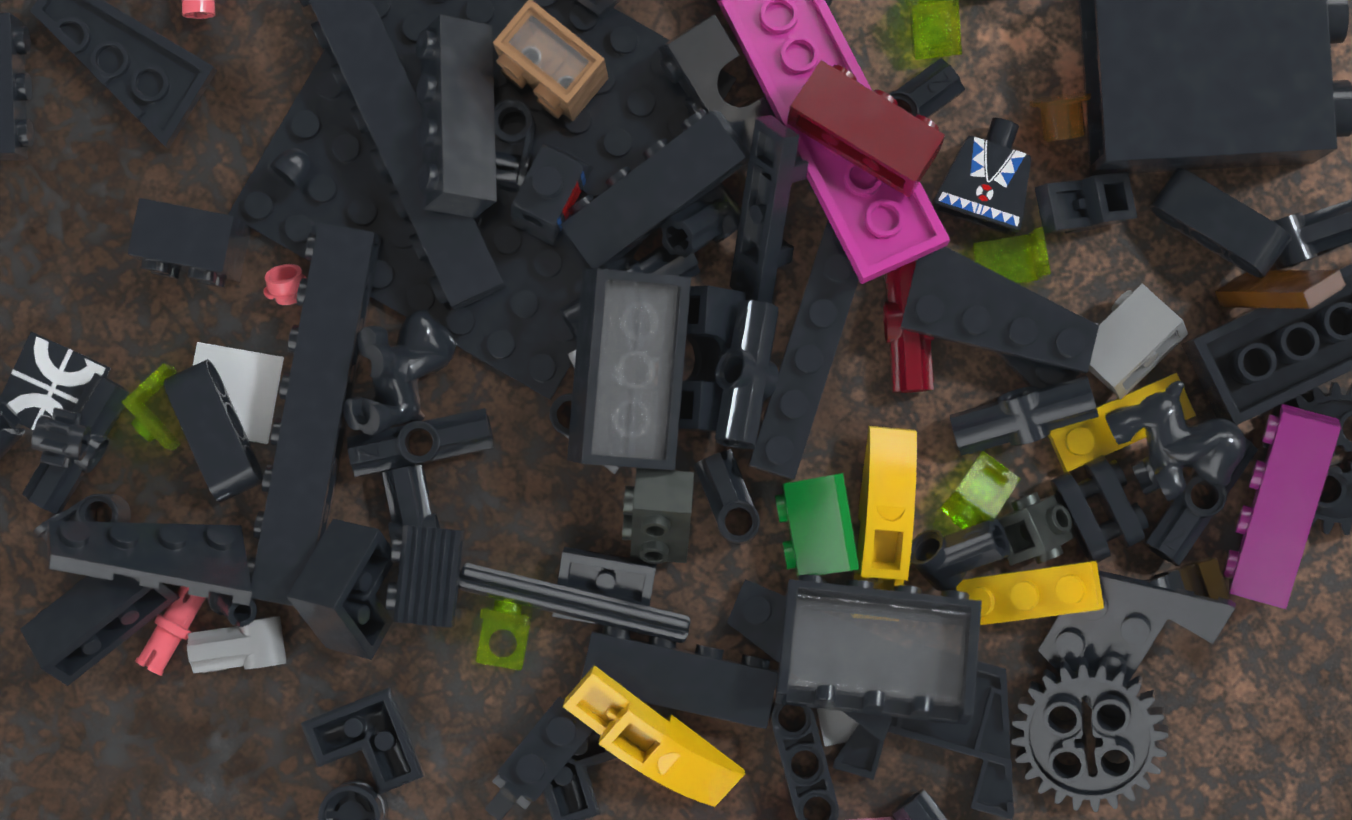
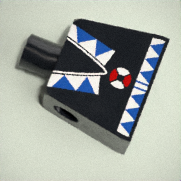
[931,117,1031,236]

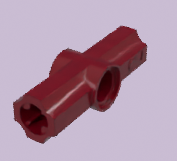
[883,260,934,393]

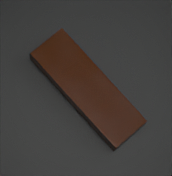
[1215,270,1345,309]

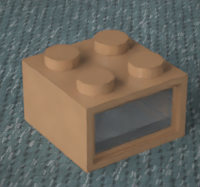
[493,0,609,121]

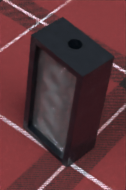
[567,268,691,470]

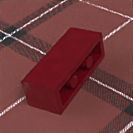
[787,60,946,198]

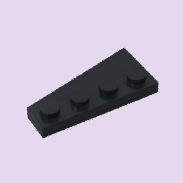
[30,0,217,149]

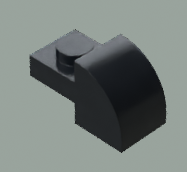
[1035,172,1138,234]

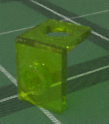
[973,227,1051,284]
[122,363,181,450]
[476,600,532,670]

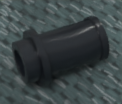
[208,591,257,627]

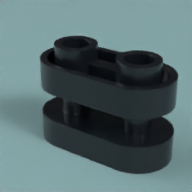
[1050,455,1149,563]

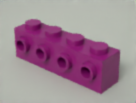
[1222,404,1341,609]

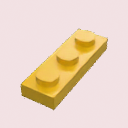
[1048,373,1196,473]
[956,561,1104,625]

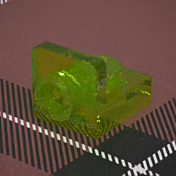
[906,0,962,60]
[940,451,1021,529]

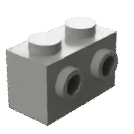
[1089,283,1188,400]

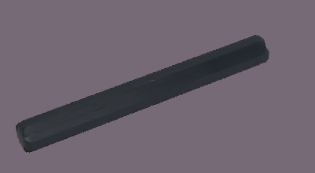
[458,563,691,643]

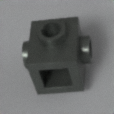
[997,492,1077,566]

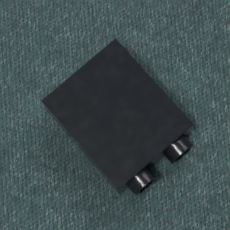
[1079,0,1352,176]

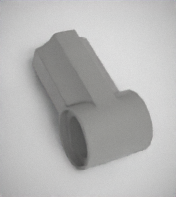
[187,616,286,673]

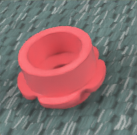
[263,264,307,305]

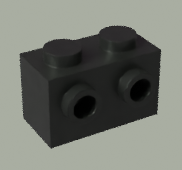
[622,468,694,564]

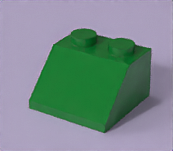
[775,473,859,577]

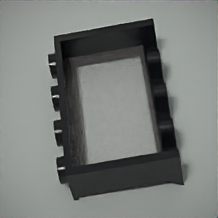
[775,574,982,725]

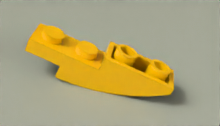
[850,426,917,622]
[563,665,745,807]

